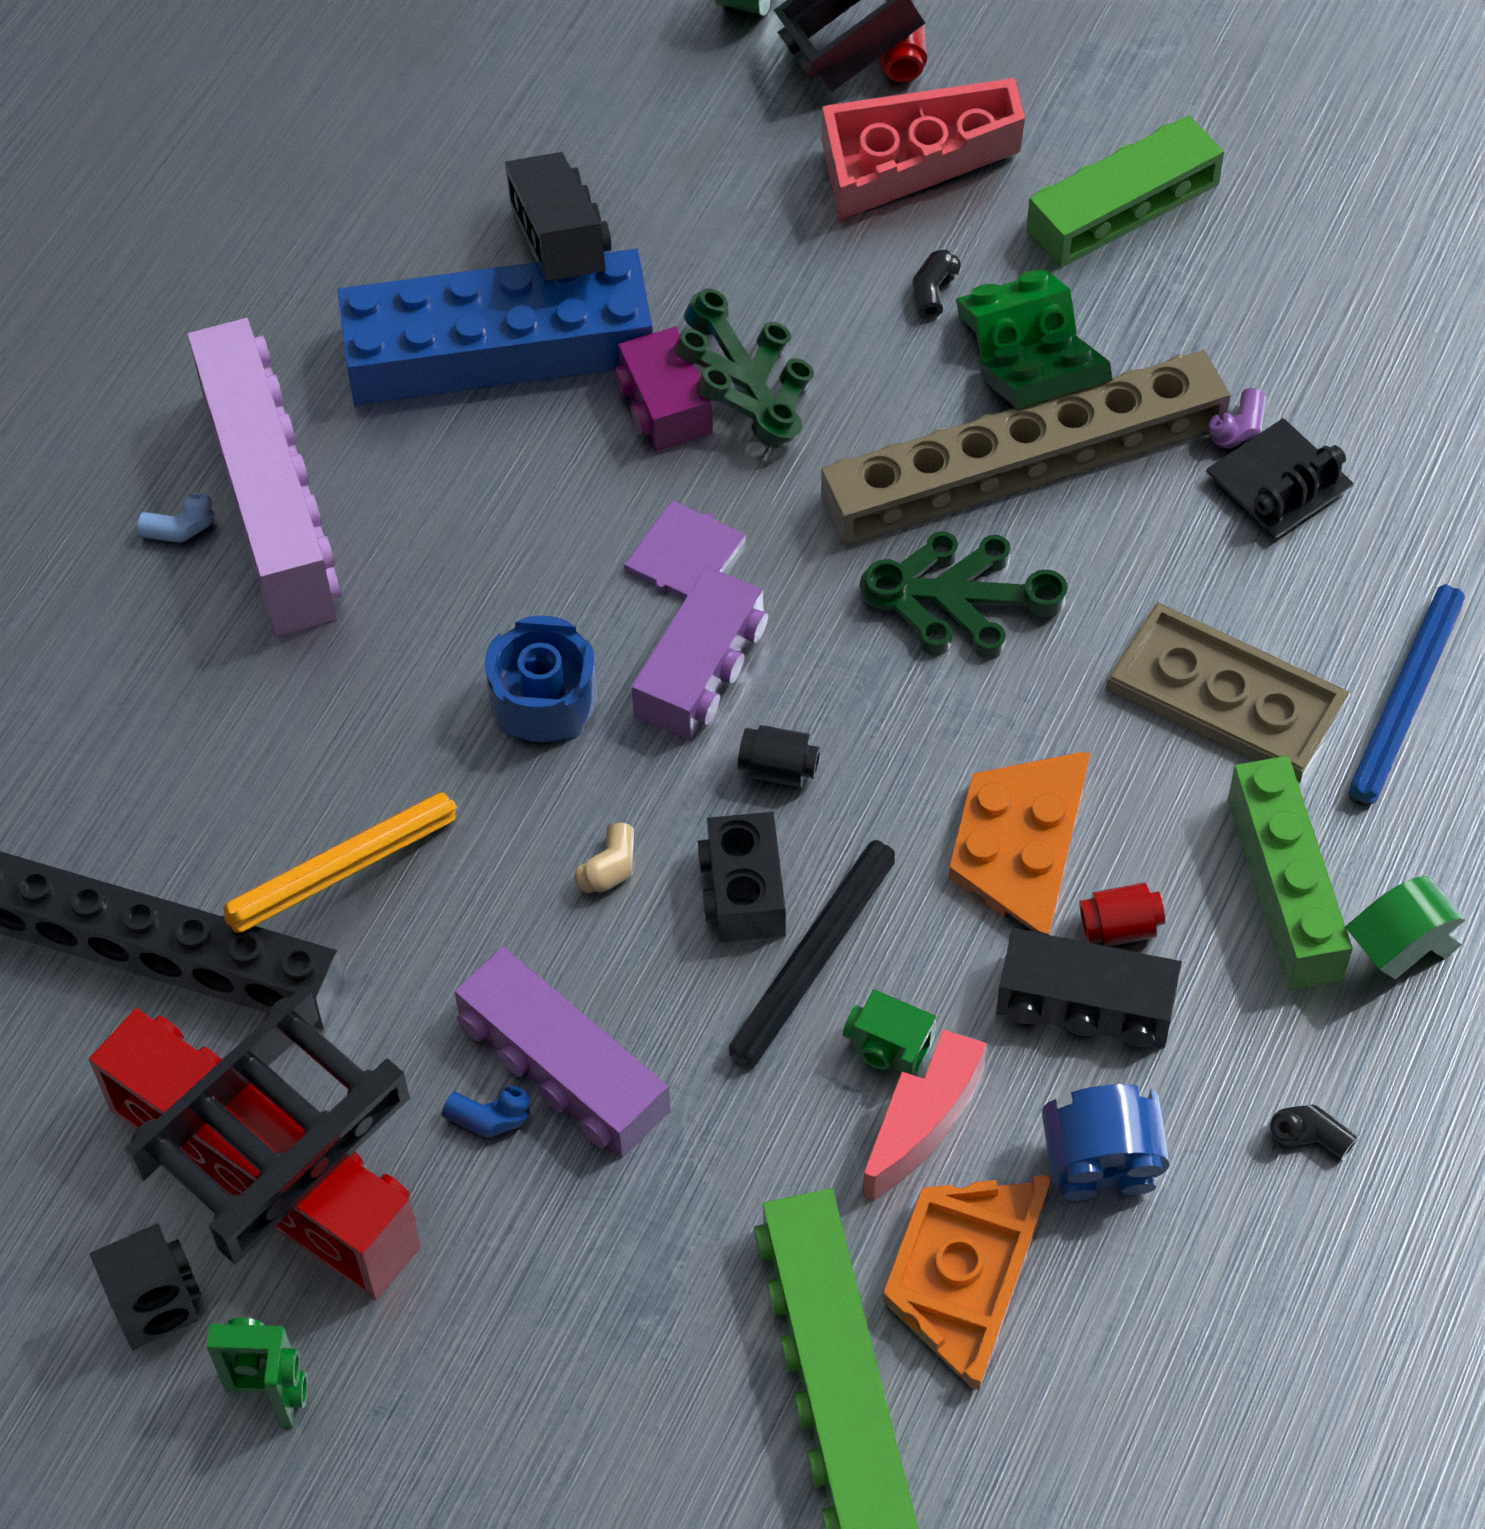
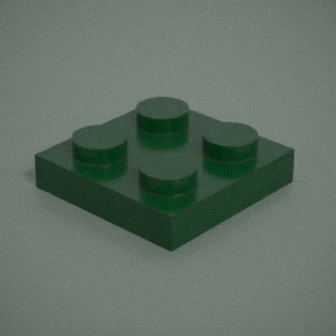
[979,331,1113,409]

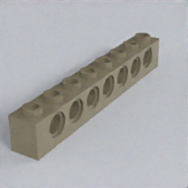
[821,349,1231,546]

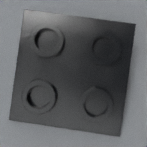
[1206,418,1354,538]

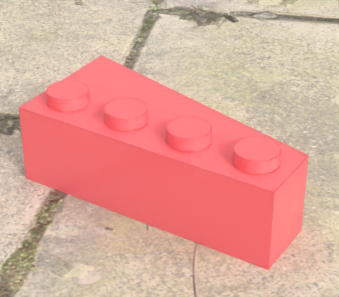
[821,78,1025,221]

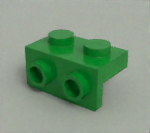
[956,270,1077,359]
[206,1317,308,1427]

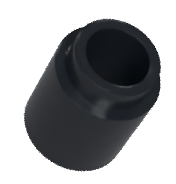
[737,725,821,788]

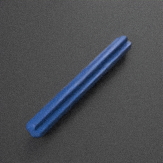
[1349,584,1465,805]

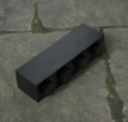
[505,152,612,281]

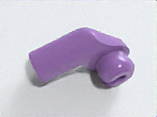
[1208,388,1266,449]

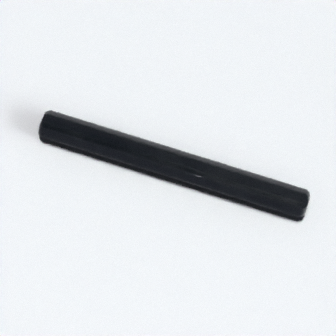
[729,840,895,1068]

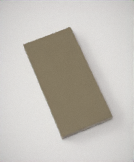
[1106,602,1350,782]

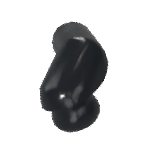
[912,250,962,319]
[1270,1104,1359,1160]

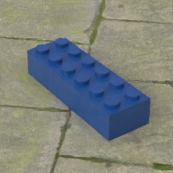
[337,248,653,405]

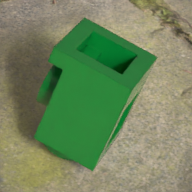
[843,989,936,1076]

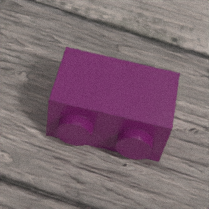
[613,326,713,451]

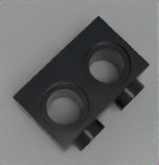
[697,811,786,942]
[89,1223,202,1350]

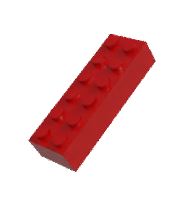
[88,1008,421,1301]

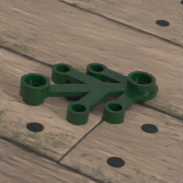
[674,288,814,448]
[860,531,1068,659]

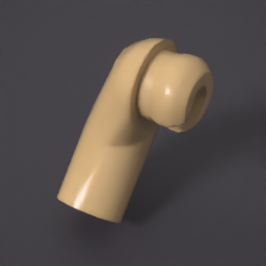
[574,823,634,894]

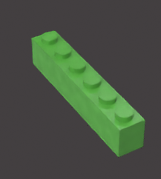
[754,1188,919,1529]

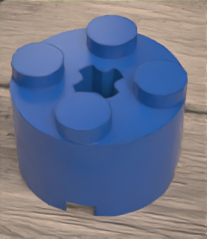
[485,615,598,742]
[1042,1084,1170,1201]

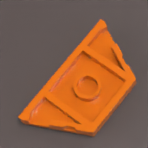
[949,752,1091,935]
[883,1175,1052,1390]

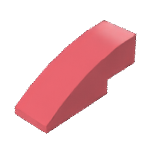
[863,1029,987,1201]

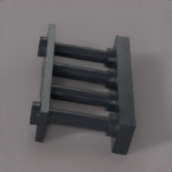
[125,986,410,1265]

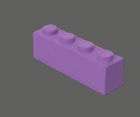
[454,946,670,1158]

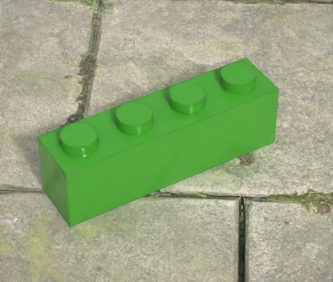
[1026,115,1225,268]
[1227,755,1353,991]

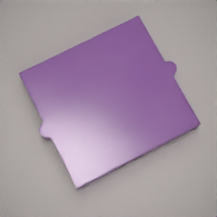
[624,500,746,599]

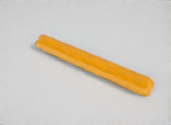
[223,792,457,933]

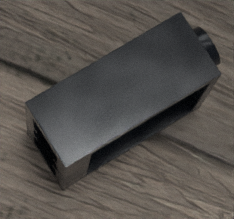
[773,0,926,92]

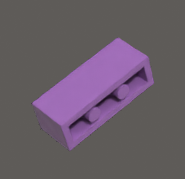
[631,566,768,740]

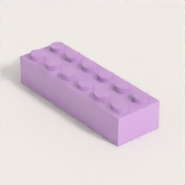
[187,318,342,637]

